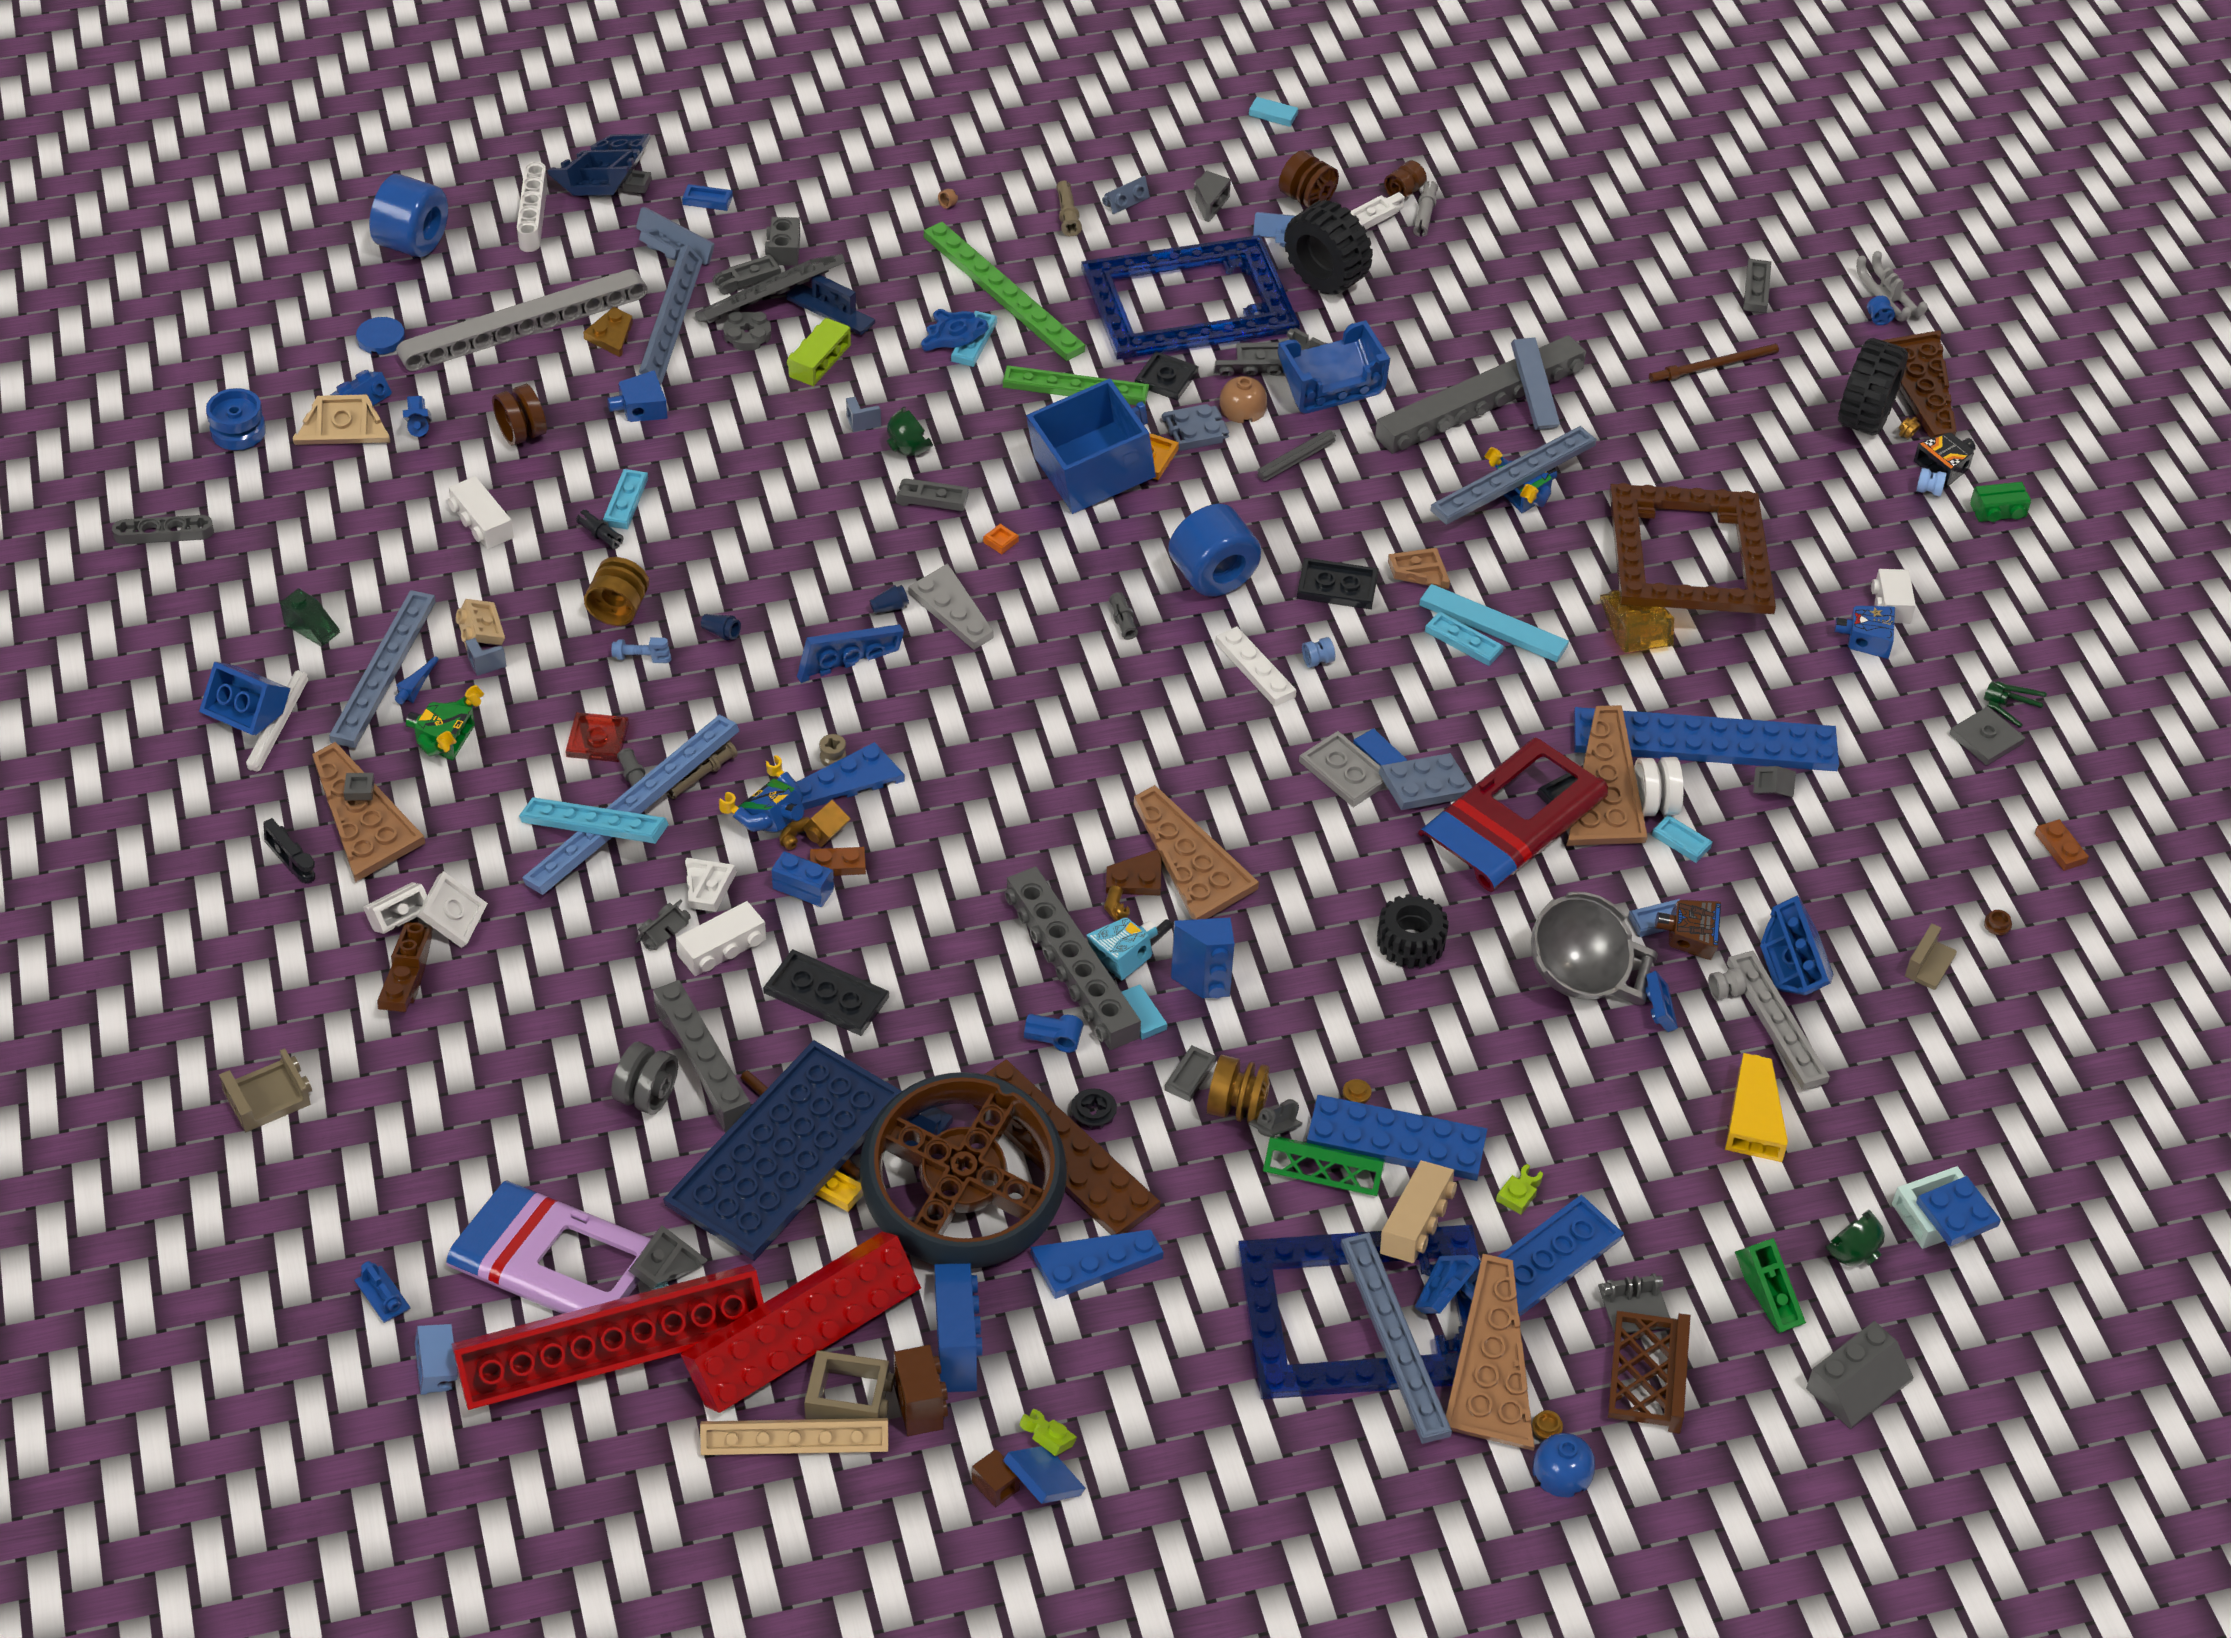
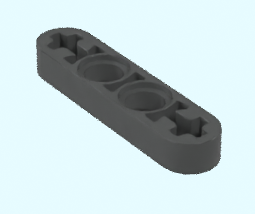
[112,515,214,544]

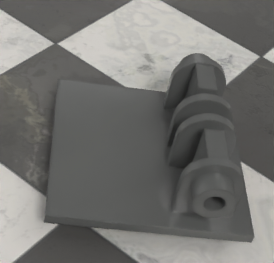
[1598,1273,1670,1334]

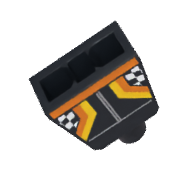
[1914,433,1976,487]

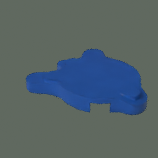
[921,309,989,351]

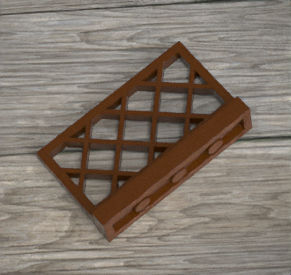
[1608,1311,1691,1434]

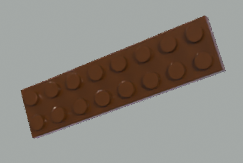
[972,1059,1160,1235]

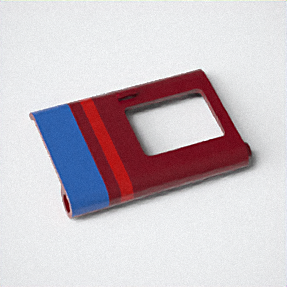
[1418,737,1608,892]

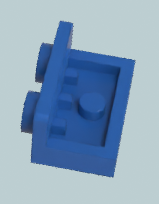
[330,370,392,405]

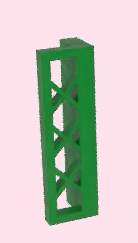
[1263,1136,1386,1196]

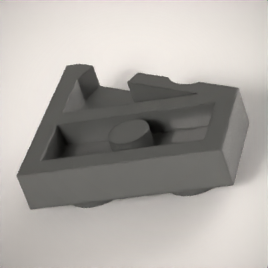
[628,1225,707,1289]

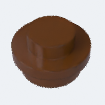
[1984,910,2012,935]

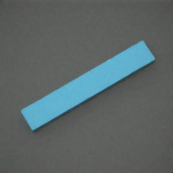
[1419,584,1569,662]
[519,797,669,844]

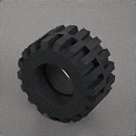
[1377,894,1449,969]

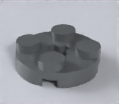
[723,311,771,351]

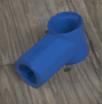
[1024,1014,1084,1053]

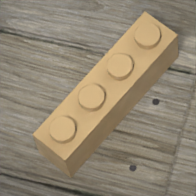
[1380,1160,1457,1263]

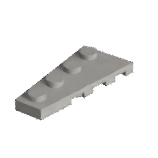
[908,563,994,650]

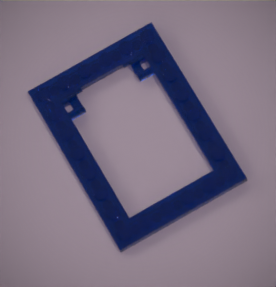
[1081,235,1300,360]
[1238,1224,1480,1400]

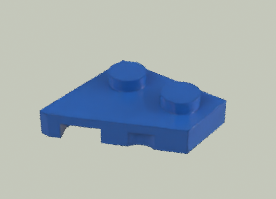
[1415,1255,1481,1314]

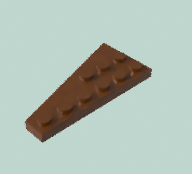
[1882,330,1957,439]

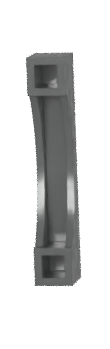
[653,980,750,1133]

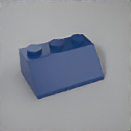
[199,662,291,736]
[1171,918,1235,998]

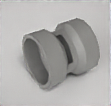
[1708,968,1746,1001]

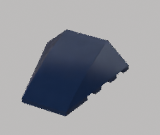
[547,134,650,196]

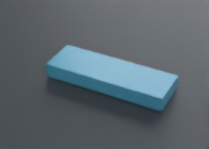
[951,311,997,367]
[603,469,648,530]
[1425,612,1504,666]

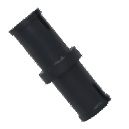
[576,509,624,549]

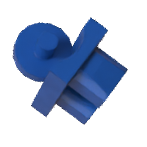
[403,396,432,437]

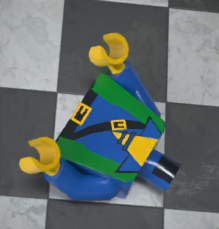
[1484,447,1557,513]
[719,755,804,832]

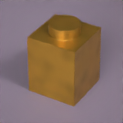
[803,800,851,847]

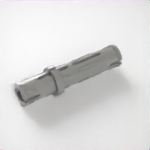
[1413,181,1438,237]

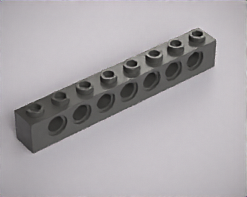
[1004,866,1141,1050]

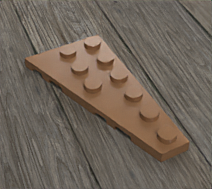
[1566,705,1647,846]
[312,742,425,883]
[1133,785,1259,920]

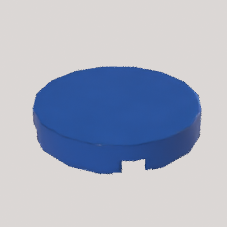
[356,317,405,355]

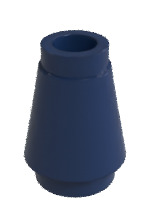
[869,585,909,614]
[701,614,741,641]

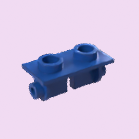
[354,1261,411,1323]

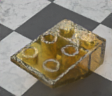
[1600,590,1674,653]

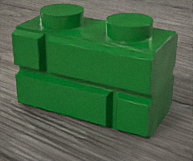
[1970,482,2031,522]

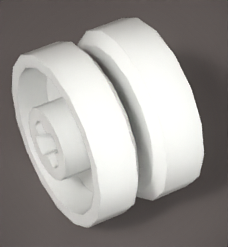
[1634,757,1683,816]

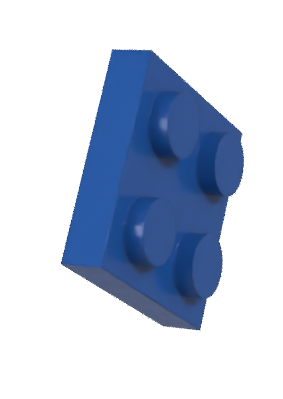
[1916,1176,2001,1247]

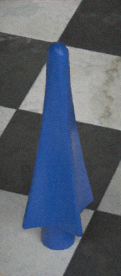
[395,656,438,704]

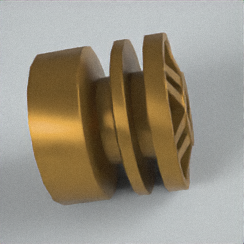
[584,557,649,626]
[1207,1055,1270,1123]

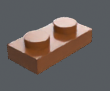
[2035,819,2089,871]
[810,847,866,876]

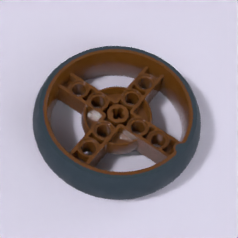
[860,1072,1067,1269]

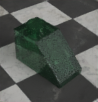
[280,588,340,647]

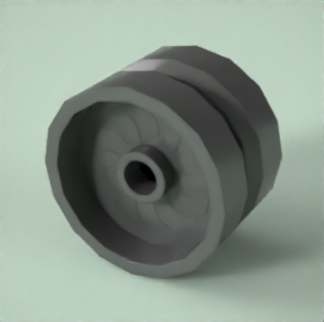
[611,1041,679,1115]

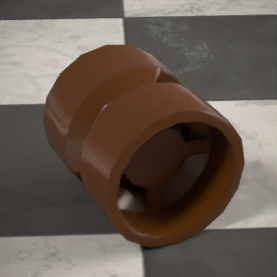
[1384,160,1427,200]

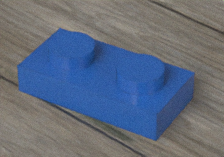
[1645,971,1678,1032]

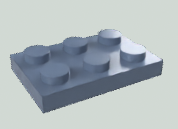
[1379,753,1472,810]

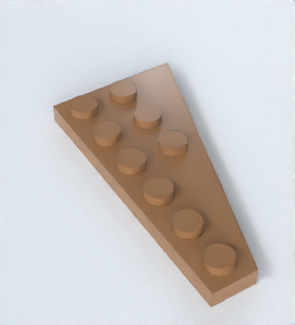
[1446,1254,1535,1451]

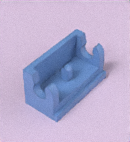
[415,1324,458,1395]

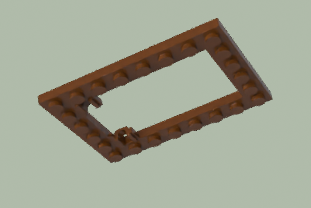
[1609,483,1776,614]

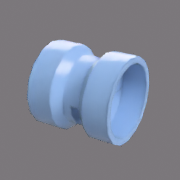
[1916,468,1946,497]

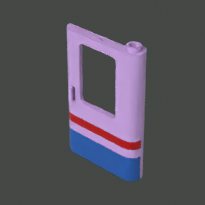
[446,1180,650,1314]

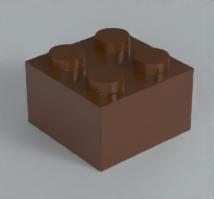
[894,1345,948,1437]

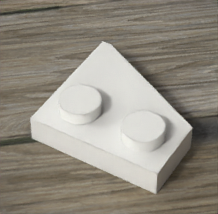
[685,858,737,912]

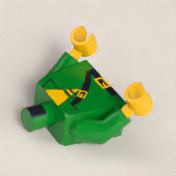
[406,685,484,760]

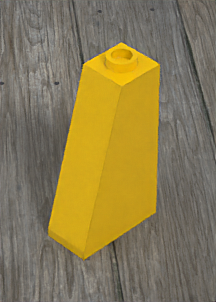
[1725,1053,1788,1162]

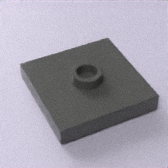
[1949,706,2025,766]

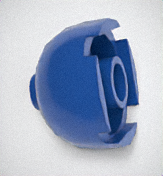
[1532,1433,1595,1498]

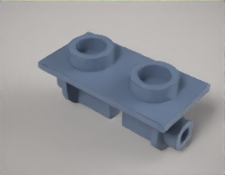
[1102,176,1150,214]

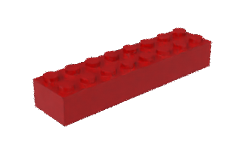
[680,1231,921,1413]

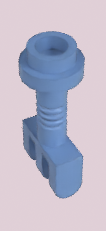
[611,637,671,663]

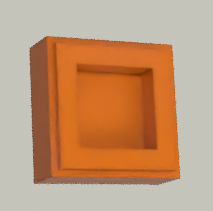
[983,524,1019,554]

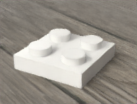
[417,871,488,948]

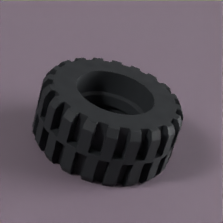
[1284,200,1373,295]
[1838,338,1908,435]

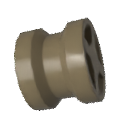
[819,734,846,767]

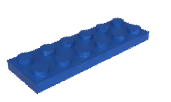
[1307,1095,1488,1181]
[1460,1194,1624,1317]

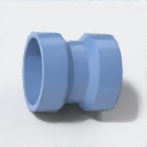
[1302,637,1336,668]

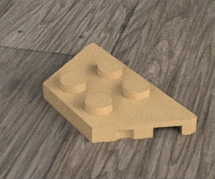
[293,395,390,445]

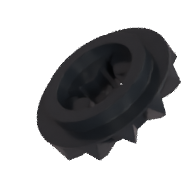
[1071,1088,1117,1130]

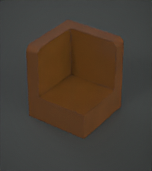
[972,1450,1020,1508]

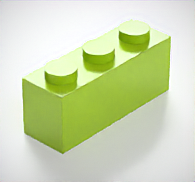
[787,318,851,387]

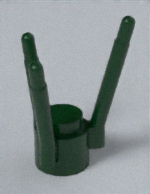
[1984,681,2047,728]

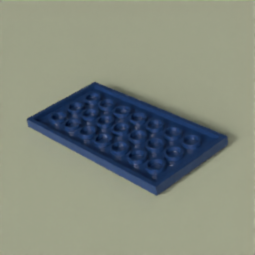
[663,1040,902,1261]

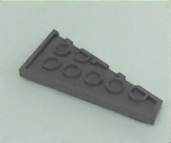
[695,254,846,323]

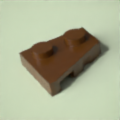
[1106,849,1161,896]

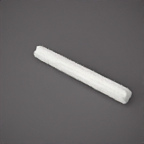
[246,670,308,772]

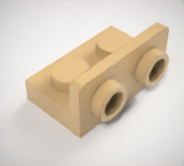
[456,599,505,650]

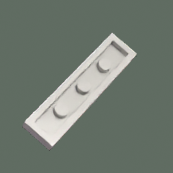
[1215,627,1296,707]

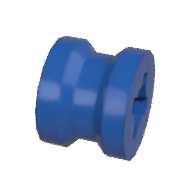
[1867,295,1895,326]

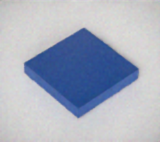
[1003,1446,1086,1504]

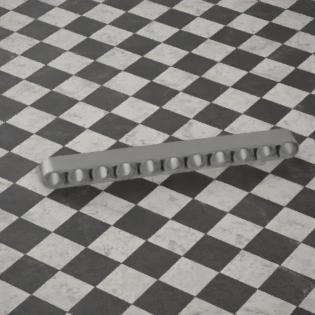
[396,269,648,371]

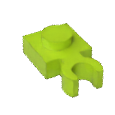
[1496,1164,1543,1215]
[1019,1409,1077,1456]

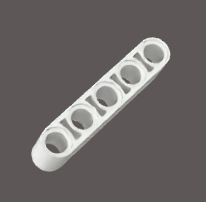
[517,161,547,252]

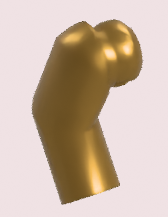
[779,817,810,850]
[1104,886,1130,921]

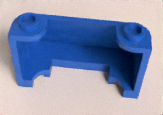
[1278,320,1390,414]

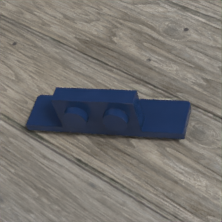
[786,274,875,335]

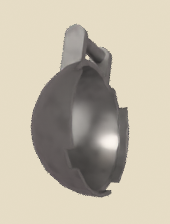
[1531,892,1658,1005]

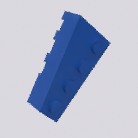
[934,1263,982,1392]

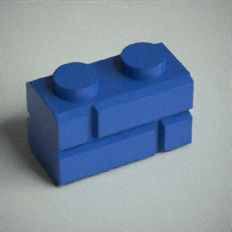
[771,851,834,907]

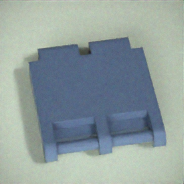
[1161,404,1230,451]

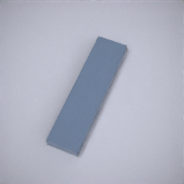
[1511,337,1560,430]

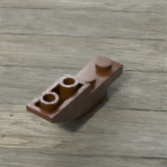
[377,922,433,1012]

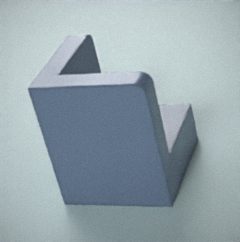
[846,396,881,432]
[465,638,507,676]

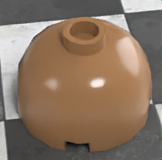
[1219,376,1267,423]

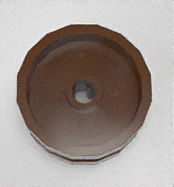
[492,383,547,446]

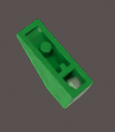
[1735,1238,1806,1333]

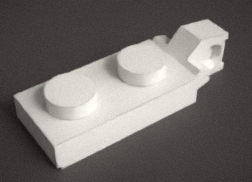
[1351,192,1405,229]

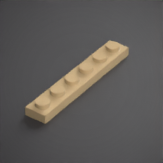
[700,1418,888,1455]

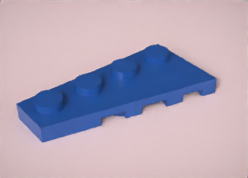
[797,624,904,683]
[796,742,905,810]
[1030,1229,1164,1299]

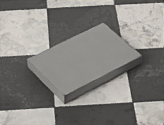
[1299,731,1386,808]

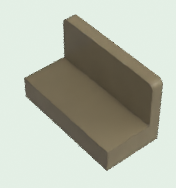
[1905,923,1957,990]

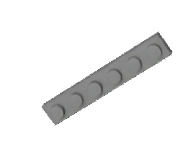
[1727,950,1830,1090]

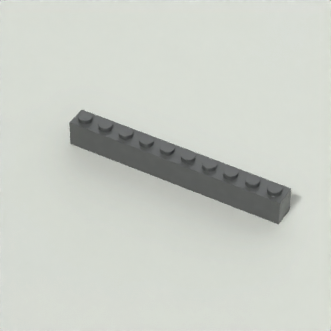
[1375,335,1586,454]

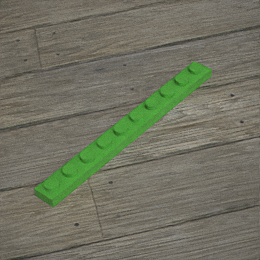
[924,222,1085,361]

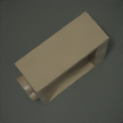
[804,1350,894,1419]

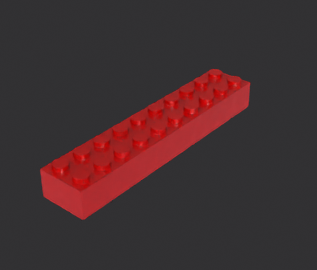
[451,1264,764,1410]

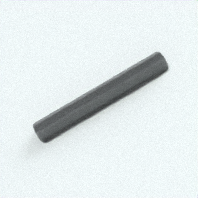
[1257,429,1336,481]

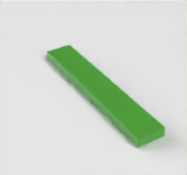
[1003,366,1149,405]

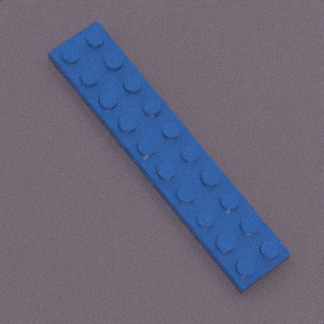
[1574,707,1839,771]

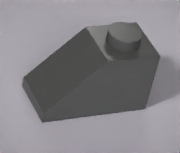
[1194,170,1231,222]

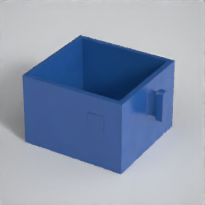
[1026,378,1156,514]

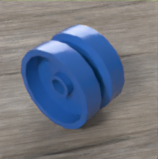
[206,388,266,450]

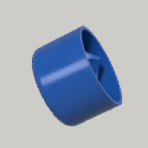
[369,173,448,257]
[1168,504,1261,597]

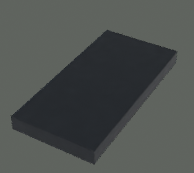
[763,949,889,1036]

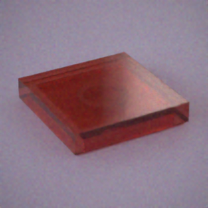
[566,712,629,762]

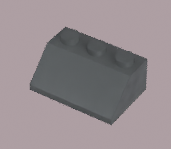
[1806,1321,1914,1429]

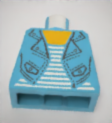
[1087,918,1158,981]

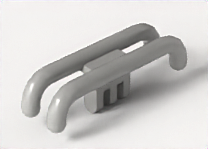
[1856,251,1928,322]

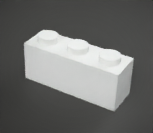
[448,476,514,549]
[676,901,766,976]

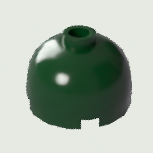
[887,407,933,457]
[1825,1209,1885,1266]

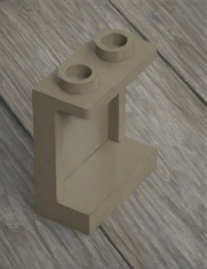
[219,1048,312,1133]

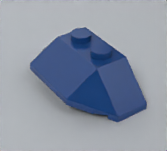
[1760,895,1834,995]

